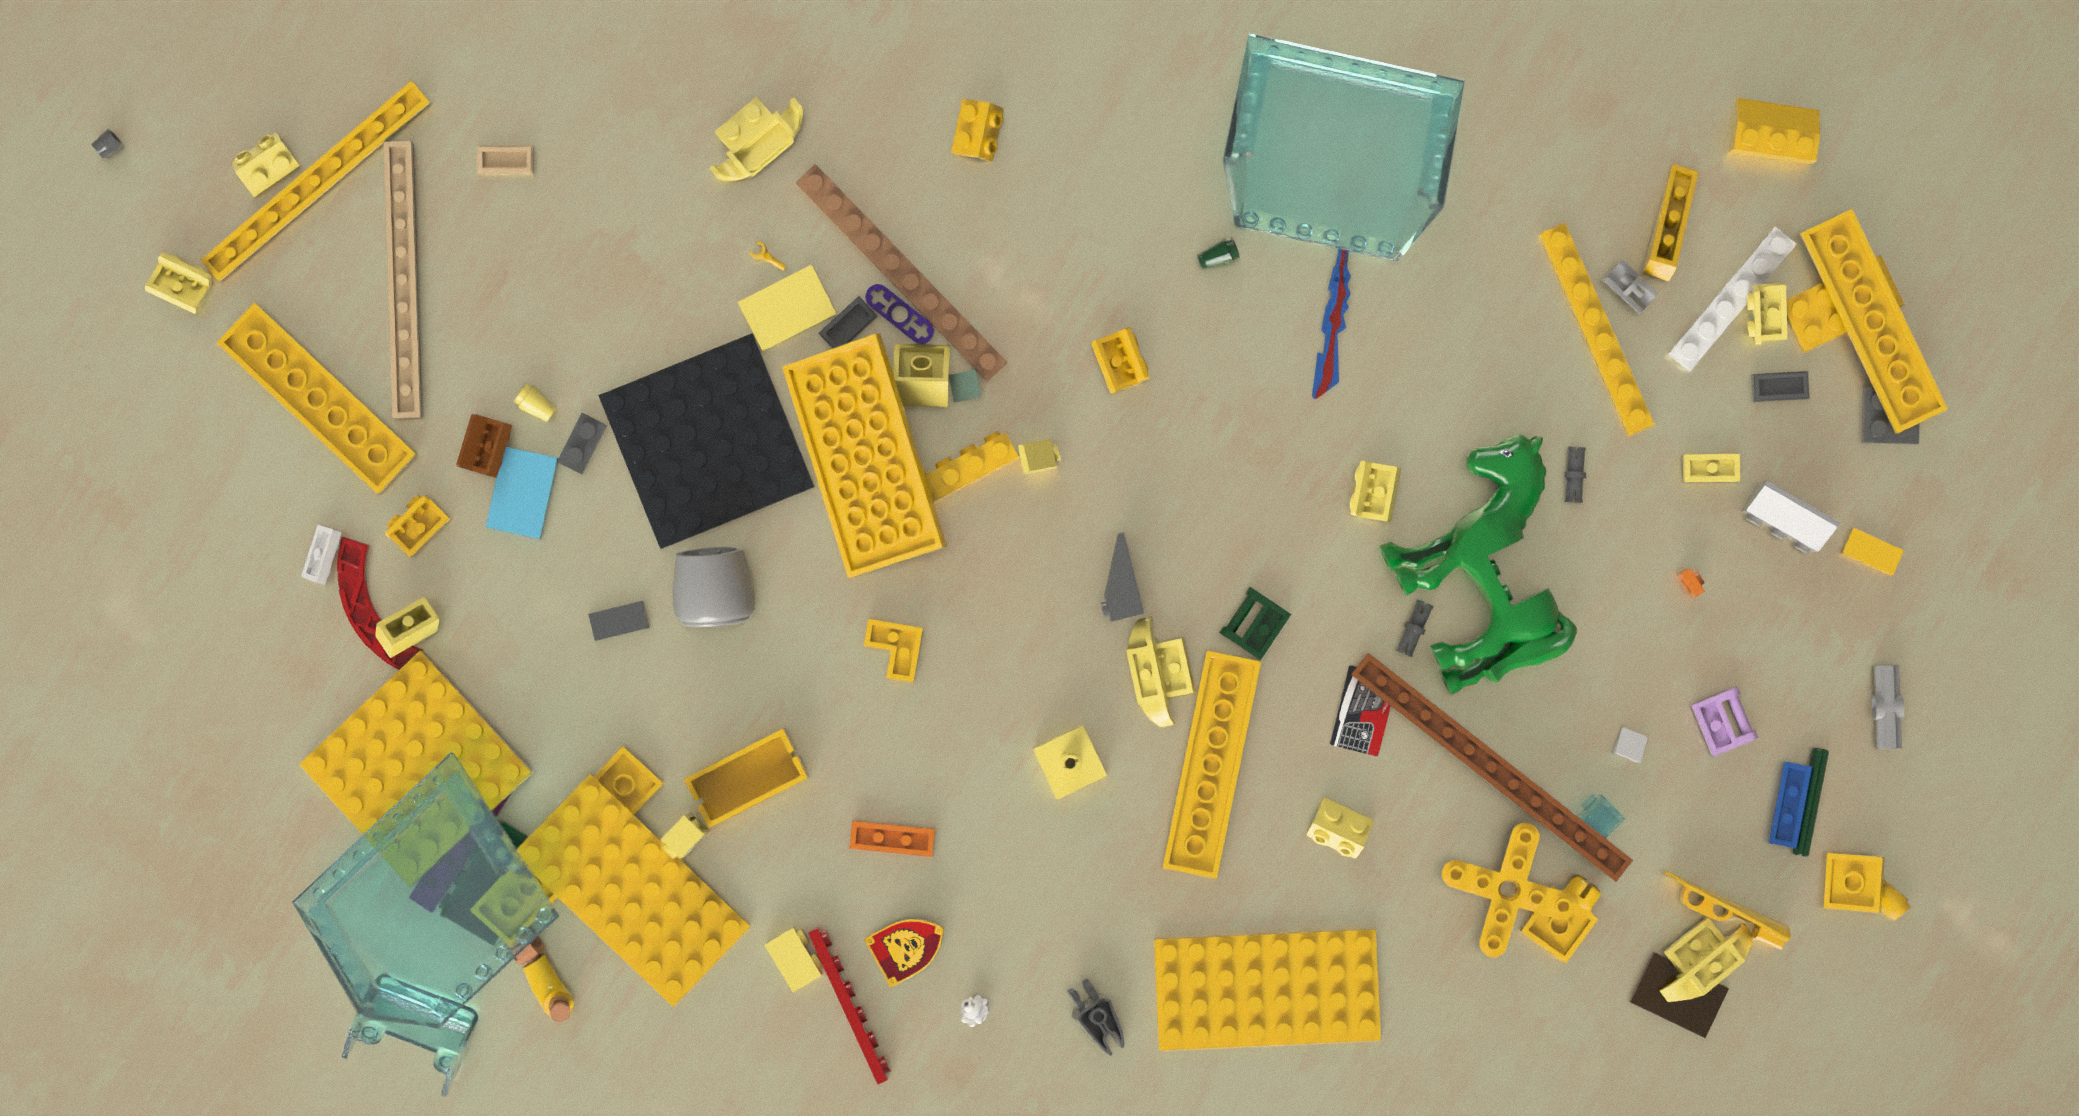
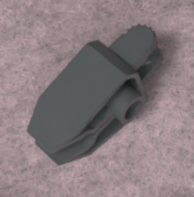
[1067,979,1124,1056]

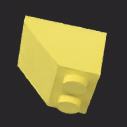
[893,344,950,407]

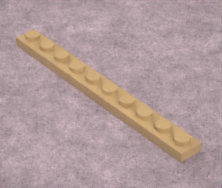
[383,141,422,419]

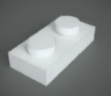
[301,524,342,585]

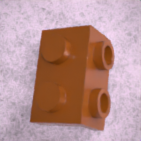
[456,414,512,478]

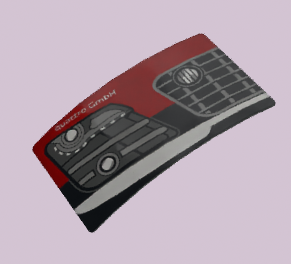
[1330,665,1391,756]

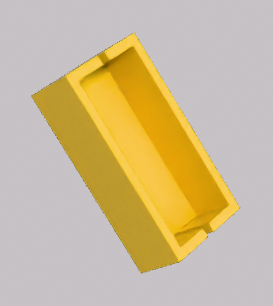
[683,728,810,829]

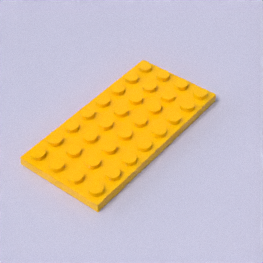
[782,333,947,578]
[512,773,751,1007]
[1154,929,1381,1051]

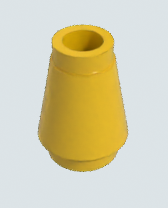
[1882,879,1911,921]

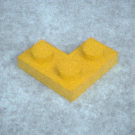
[864,619,923,683]

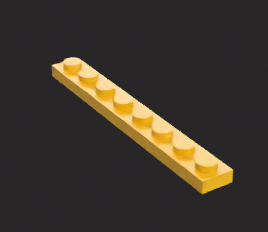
[1538,223,1655,436]

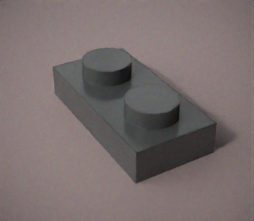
[557,413,607,475]

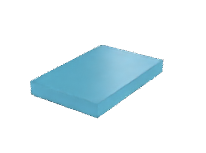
[486,447,558,539]

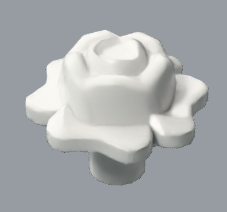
[960,995,990,1027]

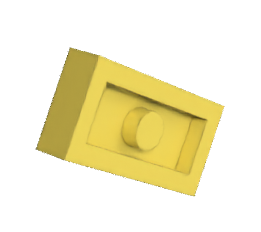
[1683,454,1740,483]

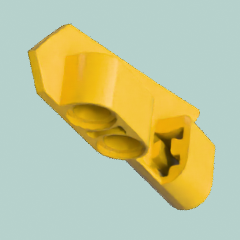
[1665,871,1791,950]

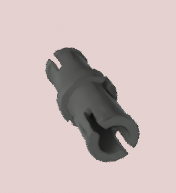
[1564,447,1586,503]
[1396,599,1434,657]

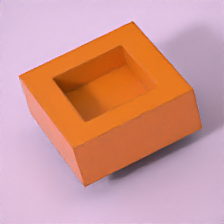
[1676,568,1705,597]

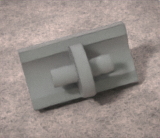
[1603,260,1659,314]

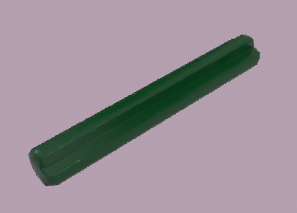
[1793,748,1829,857]

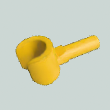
[749,241,786,271]

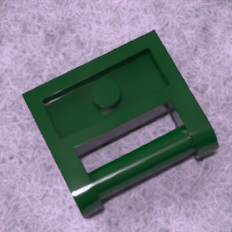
[1219,587,1291,660]

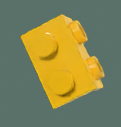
[951,99,1004,162]
[1091,327,1150,394]
[384,494,451,558]

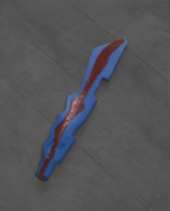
[1312,249,1351,399]

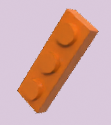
[849,820,935,857]

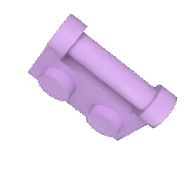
[1691,686,1758,757]

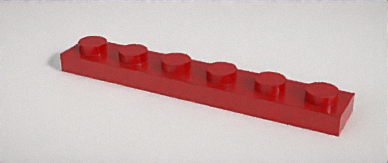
[808,927,891,1085]

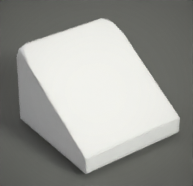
[1612,727,1648,763]

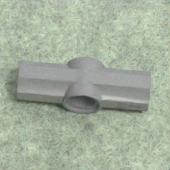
[1872,665,1904,749]

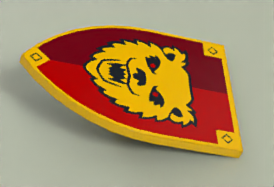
[864,919,944,987]

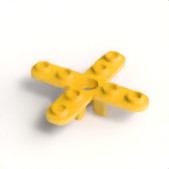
[1442,822,1577,957]

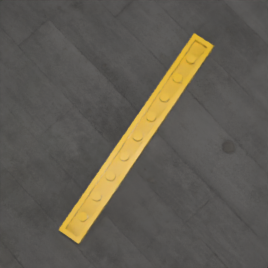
[201,81,431,282]

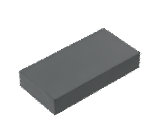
[818,296,878,349]
[1751,371,1810,402]
[588,601,649,641]

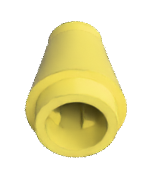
[513,384,556,421]

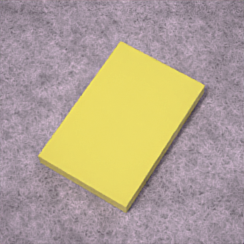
[738,265,837,352]

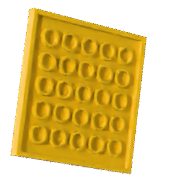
[299,651,533,886]

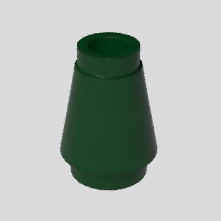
[1197,237,1240,269]

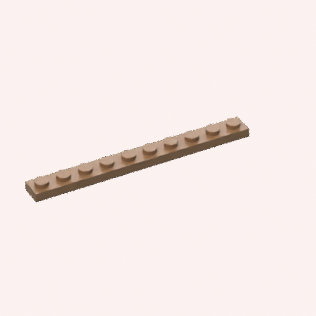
[796,164,1008,382]

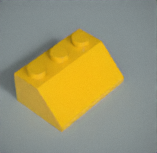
[1728,98,1820,165]

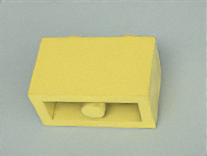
[375,597,439,658]
[765,926,823,992]

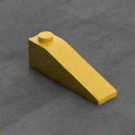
[1642,164,1699,281]

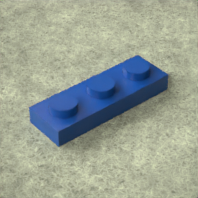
[1769,762,1813,849]

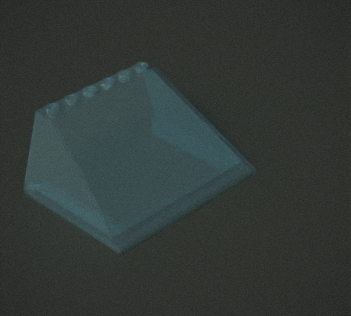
[1223,34,1465,262]
[292,752,559,1029]

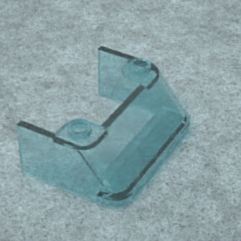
[342,976,478,1097]

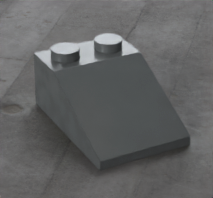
[1100,532,1144,622]

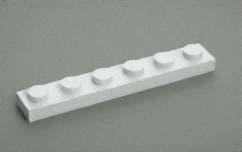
[1668,226,1797,371]

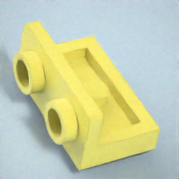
[232,132,300,197]
[145,252,211,314]
[1747,283,1788,344]
[1350,460,1401,522]
[1306,797,1374,858]

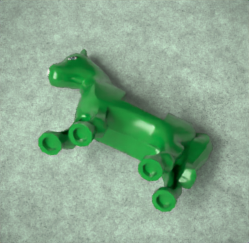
[1379,434,1577,695]

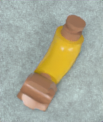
[506,927,574,1022]

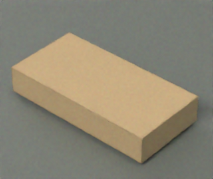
[477,146,534,174]

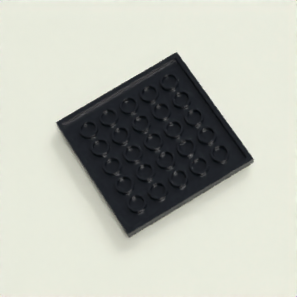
[598,333,815,549]

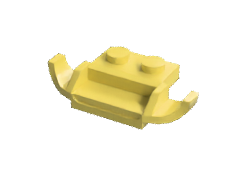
[709,96,803,181]
[1126,616,1196,727]
[1660,917,1753,1002]

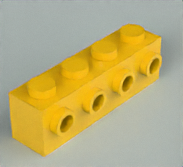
[923,431,1019,503]

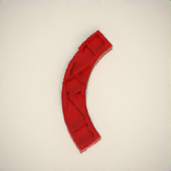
[337,537,423,670]

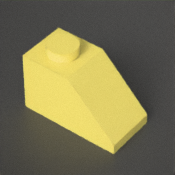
[1018,439,1061,475]

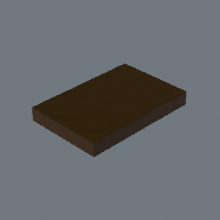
[1629,952,1729,1038]

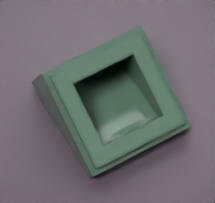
[949,369,981,402]

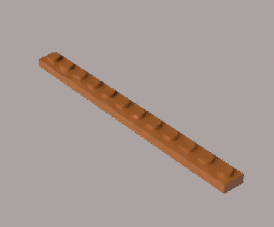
[1351,653,1633,882]

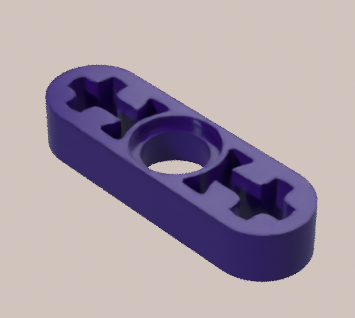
[865,284,934,344]

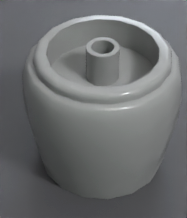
[672,547,755,627]

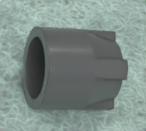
[91,129,123,159]

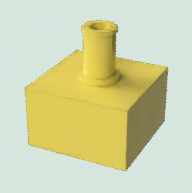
[1033,725,1107,800]

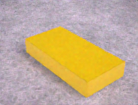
[1841,528,1904,576]

